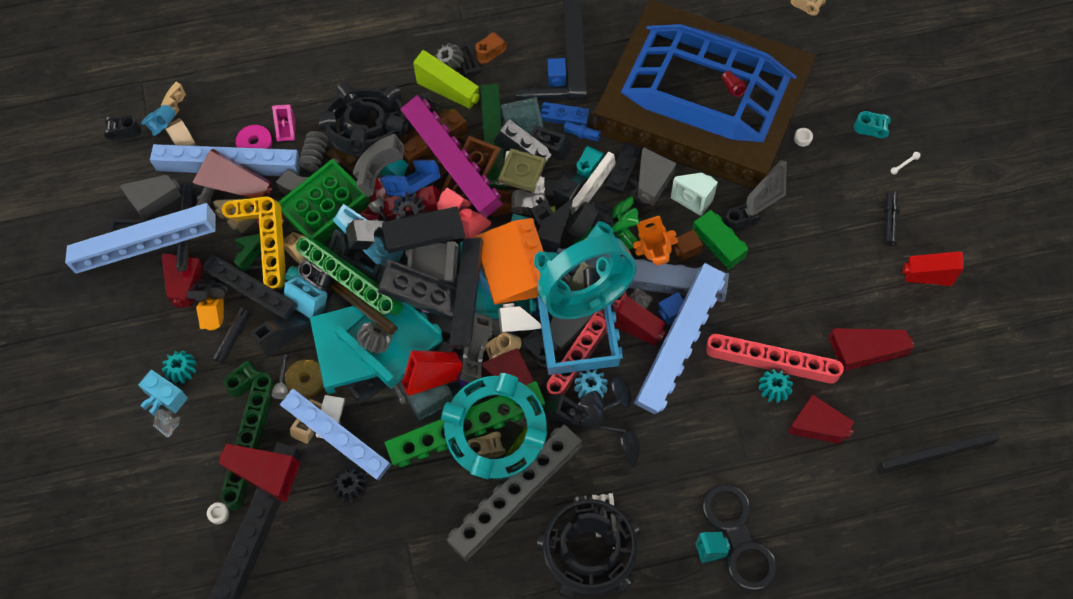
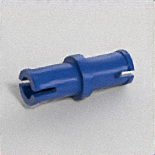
[563,121,601,142]

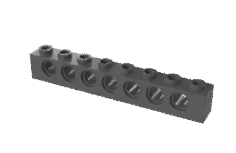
[447,425,582,562]

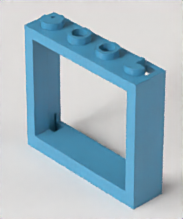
[537,290,623,375]

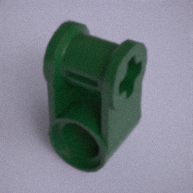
[224,360,262,397]

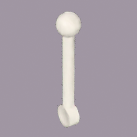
[891,152,920,174]

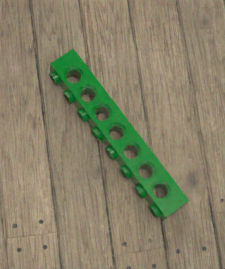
[384,381,546,468]

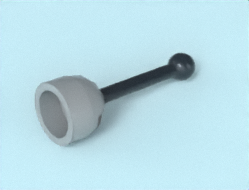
[271,353,288,399]

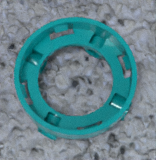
[534,221,637,319]
[441,373,547,479]

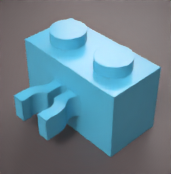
[283,275,328,318]
[138,370,188,416]

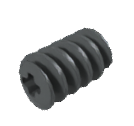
[298,131,329,172]

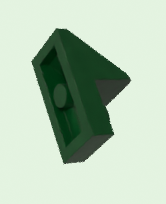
[234,234,261,273]

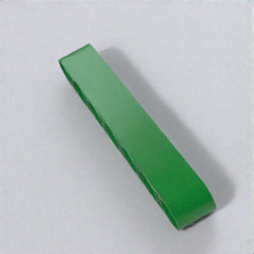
[296,237,403,316]

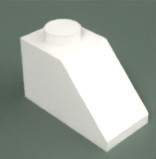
[498,303,542,333]

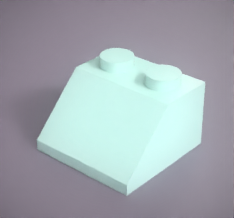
[671,173,718,216]

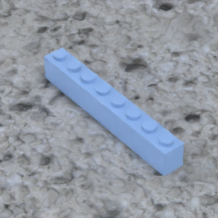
[150,144,300,176]
[65,203,215,274]
[634,263,725,414]

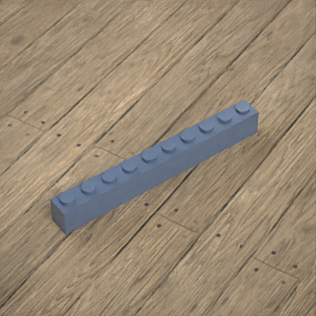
[544,248,729,302]

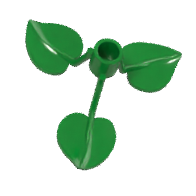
[572,196,640,250]

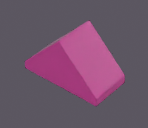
[272,104,296,141]

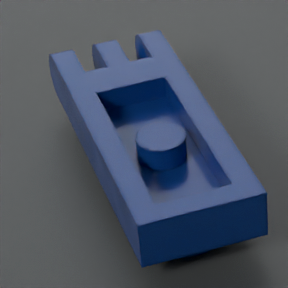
[539,102,589,126]

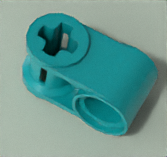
[853,111,891,138]
[576,146,605,179]

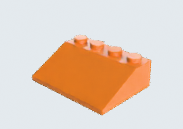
[474,218,544,305]

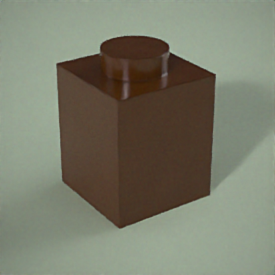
[672,230,703,262]

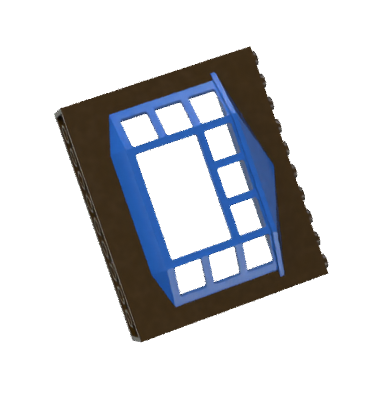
[593,0,816,190]

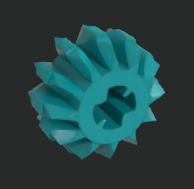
[162,350,197,384]
[758,369,793,403]

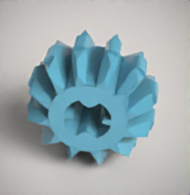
[574,369,608,398]

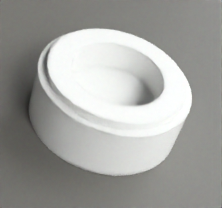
[794,128,813,146]
[207,502,229,524]

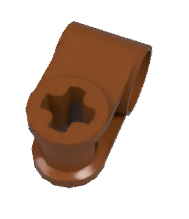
[475,32,508,64]

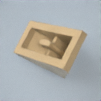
[165,118,196,146]

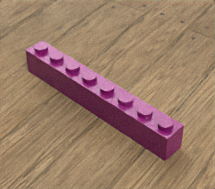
[401,95,503,218]

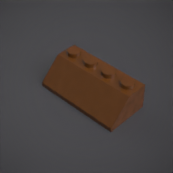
[400,109,467,171]
[441,136,501,209]

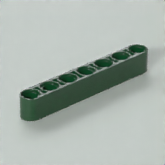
[481,83,506,190]
[220,373,275,510]

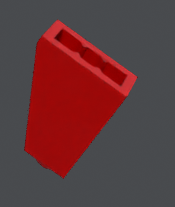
[902,252,963,286]
[401,350,463,396]

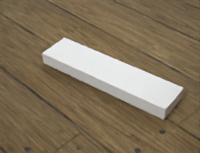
[571,152,615,216]

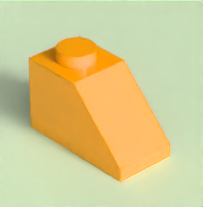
[196,296,224,330]

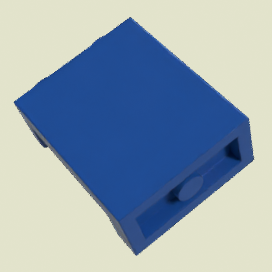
[380,160,441,197]

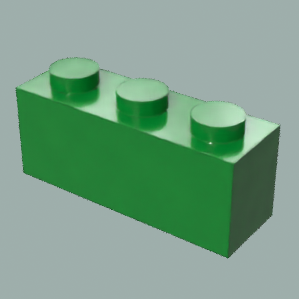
[692,210,748,270]

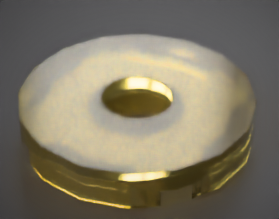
[285,359,324,398]

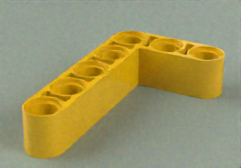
[222,197,286,291]

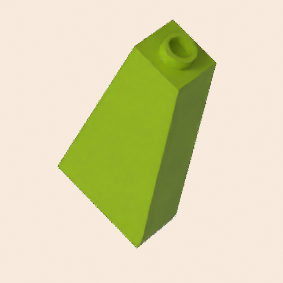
[413,50,480,109]

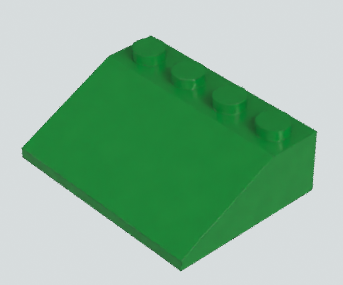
[279,159,370,244]

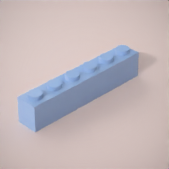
[280,389,392,480]

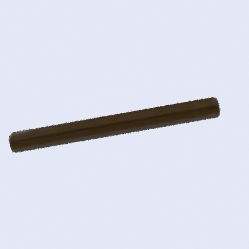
[332,281,397,335]

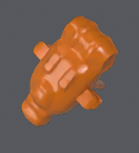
[633,216,678,266]

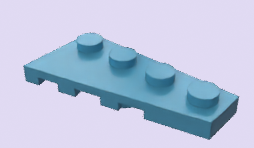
[333,204,404,265]

